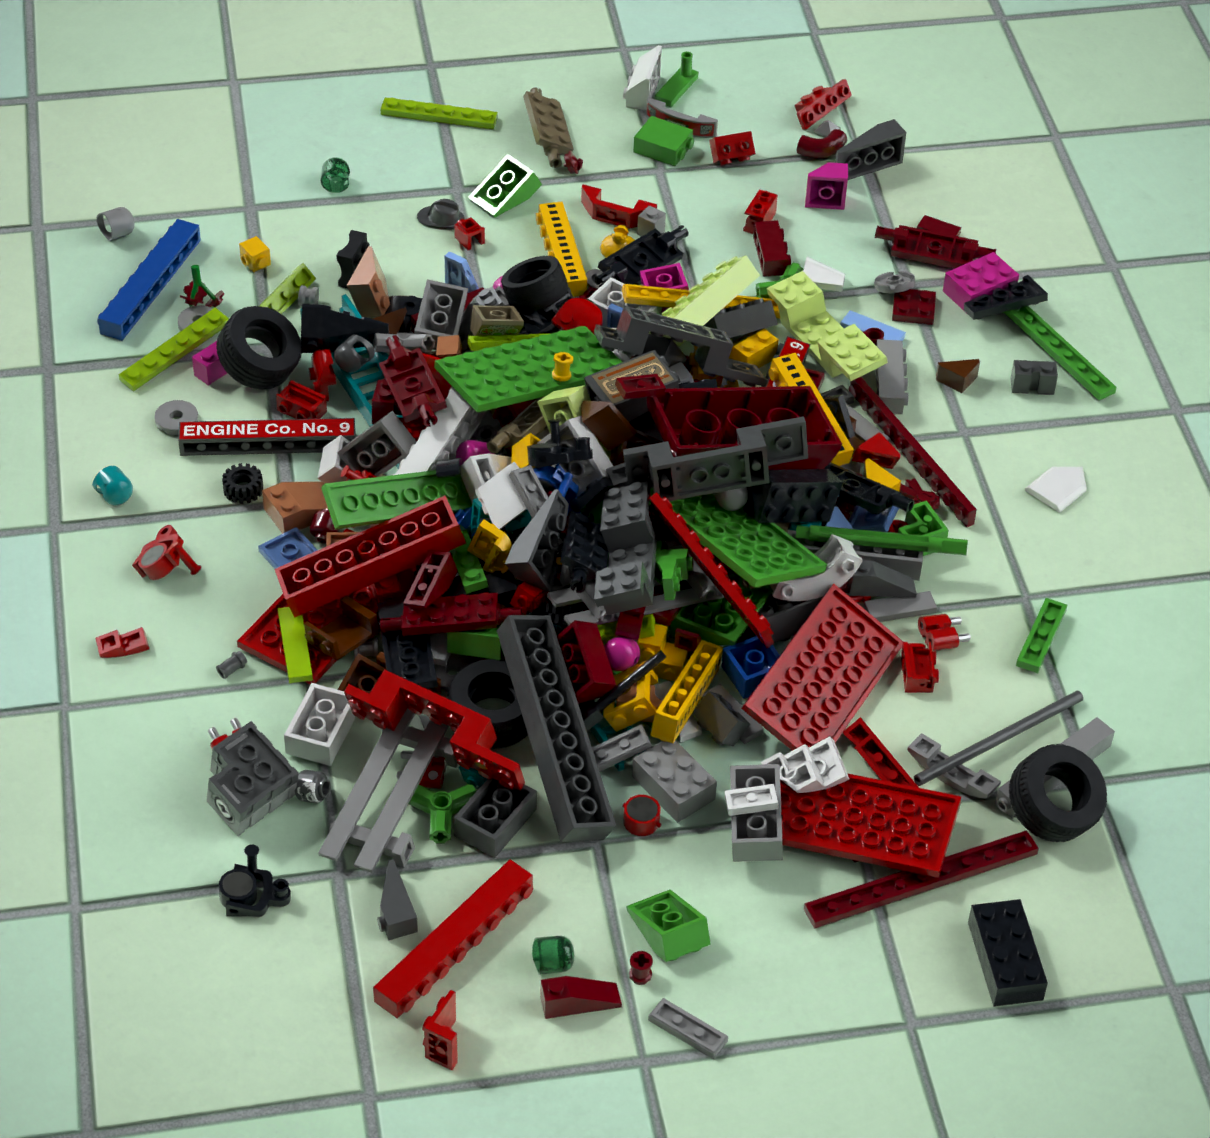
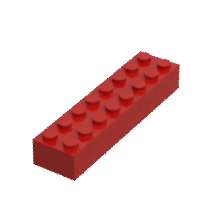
[274,495,466,618]

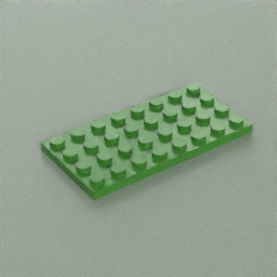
[434,326,623,413]
[650,489,827,588]

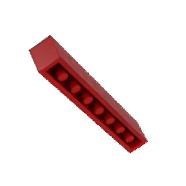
[373,859,533,1018]

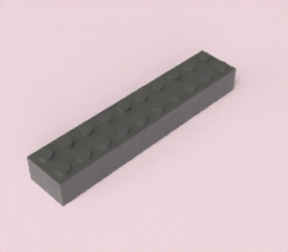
[497,615,616,842]

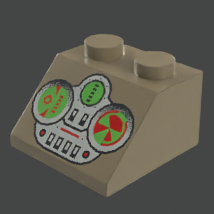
[470,305,524,336]

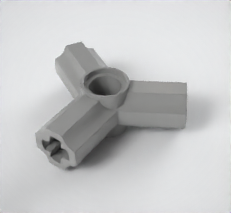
[373,333,435,353]

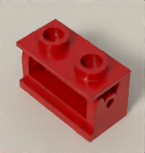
[743,189,778,234]
[276,380,327,419]
[901,642,939,693]

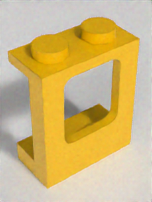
[603,661,658,732]

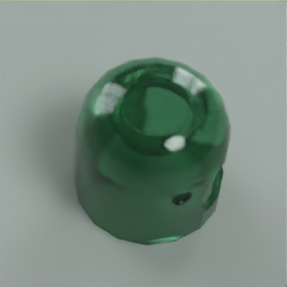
[320,157,350,193]
[532,936,575,975]

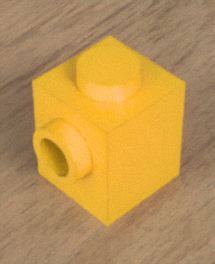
[239,236,271,272]

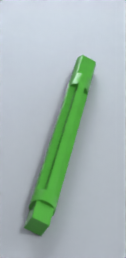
[796,525,968,556]

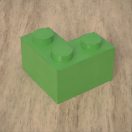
[898,500,949,556]

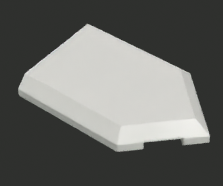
[1025,467,1087,513]

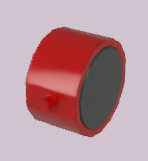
[622,795,662,836]

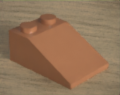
[347,246,390,318]
[262,481,328,534]

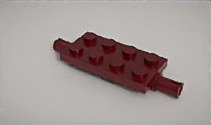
[875,225,997,269]
[379,335,447,427]
[380,592,522,636]

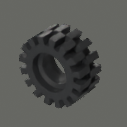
[222,463,263,504]
[540,603,584,625]

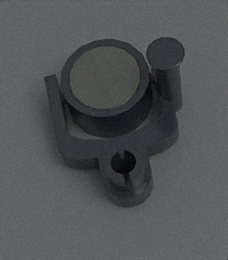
[527,419,593,469]
[219,844,291,917]

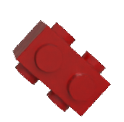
[709,131,756,165]

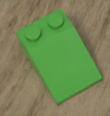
[468,154,542,217]
[626,889,711,962]

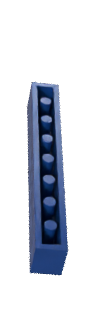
[97,219,201,341]

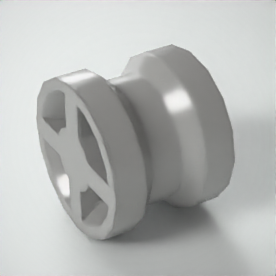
[298,285,319,306]

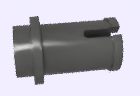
[216,651,247,679]

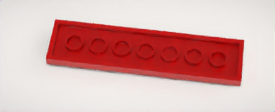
[649,492,774,649]

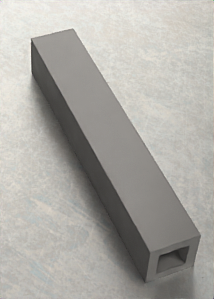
[995,717,1115,819]

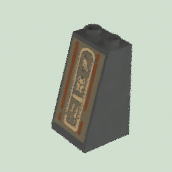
[584,350,681,422]

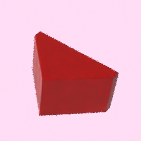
[852,432,900,469]

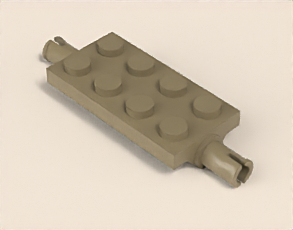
[523,87,574,168]
[487,397,546,453]

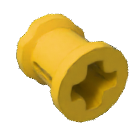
[552,352,573,381]

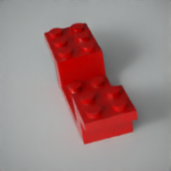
[344,669,525,791]

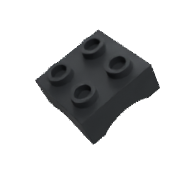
[336,230,370,289]

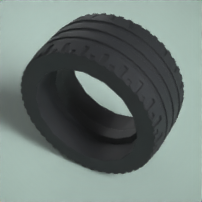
[501,256,568,313]

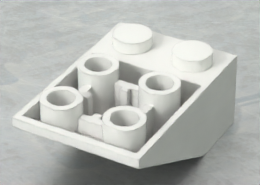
[460,453,512,504]

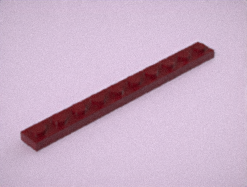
[849,377,977,527]
[804,830,1039,929]

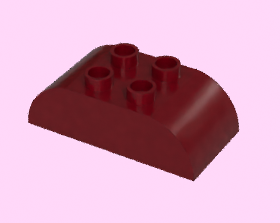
[647,386,842,487]

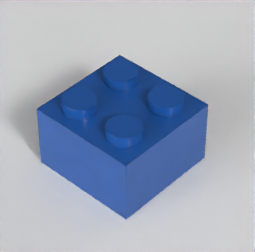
[721,636,780,699]

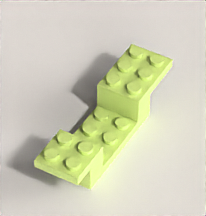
[767,271,888,381]

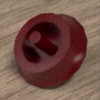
[563,151,583,174]

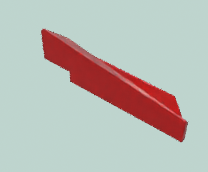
[842,717,919,788]

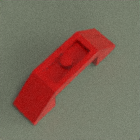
[581,184,657,229]

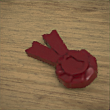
[899,478,940,510]

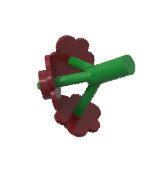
[180,265,224,307]

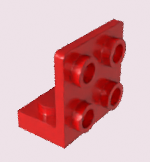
[422,990,458,1070]

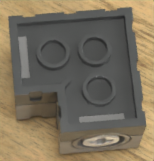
[207,721,299,836]

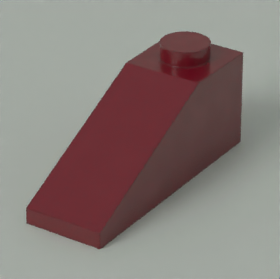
[403,550,458,609]
[540,976,622,1019]

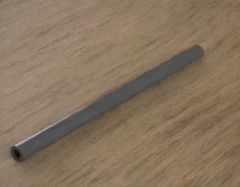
[914,690,1083,786]

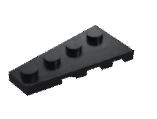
[964,275,1048,320]

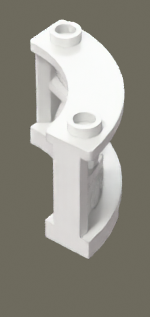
[770,534,863,601]

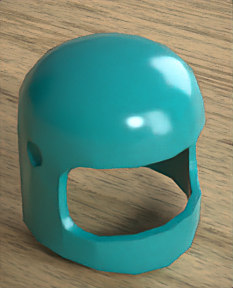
[92,466,133,505]

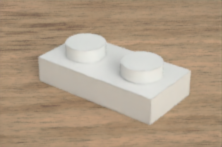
[724,784,778,816]

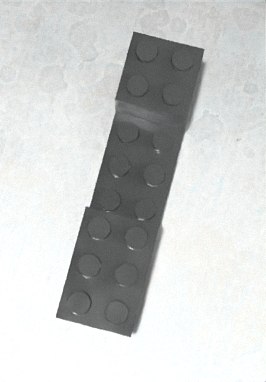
[594,306,766,387]
[623,417,808,501]
[594,481,657,615]

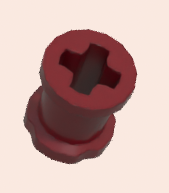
[629,951,653,985]

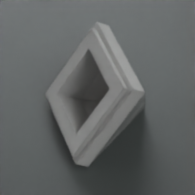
[814,120,841,137]

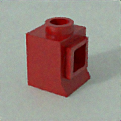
[454,217,485,250]
[510,582,548,615]

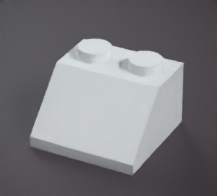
[318,435,350,484]

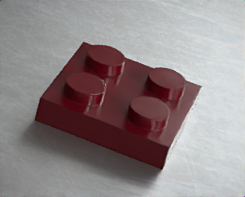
[892,289,936,325]

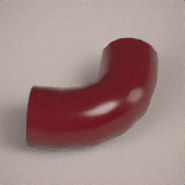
[797,129,847,158]

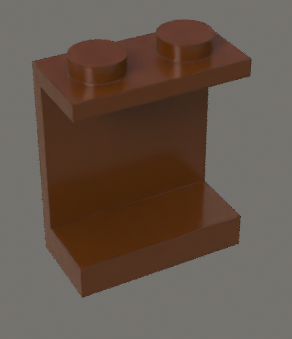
[304,596,380,661]

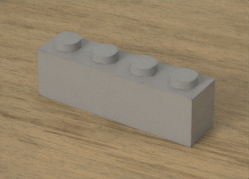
[876,339,908,414]

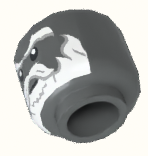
[295,770,331,803]

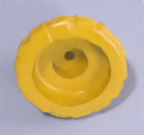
[600,225,635,258]

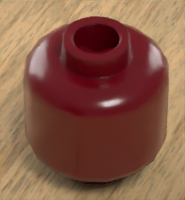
[310,509,340,544]

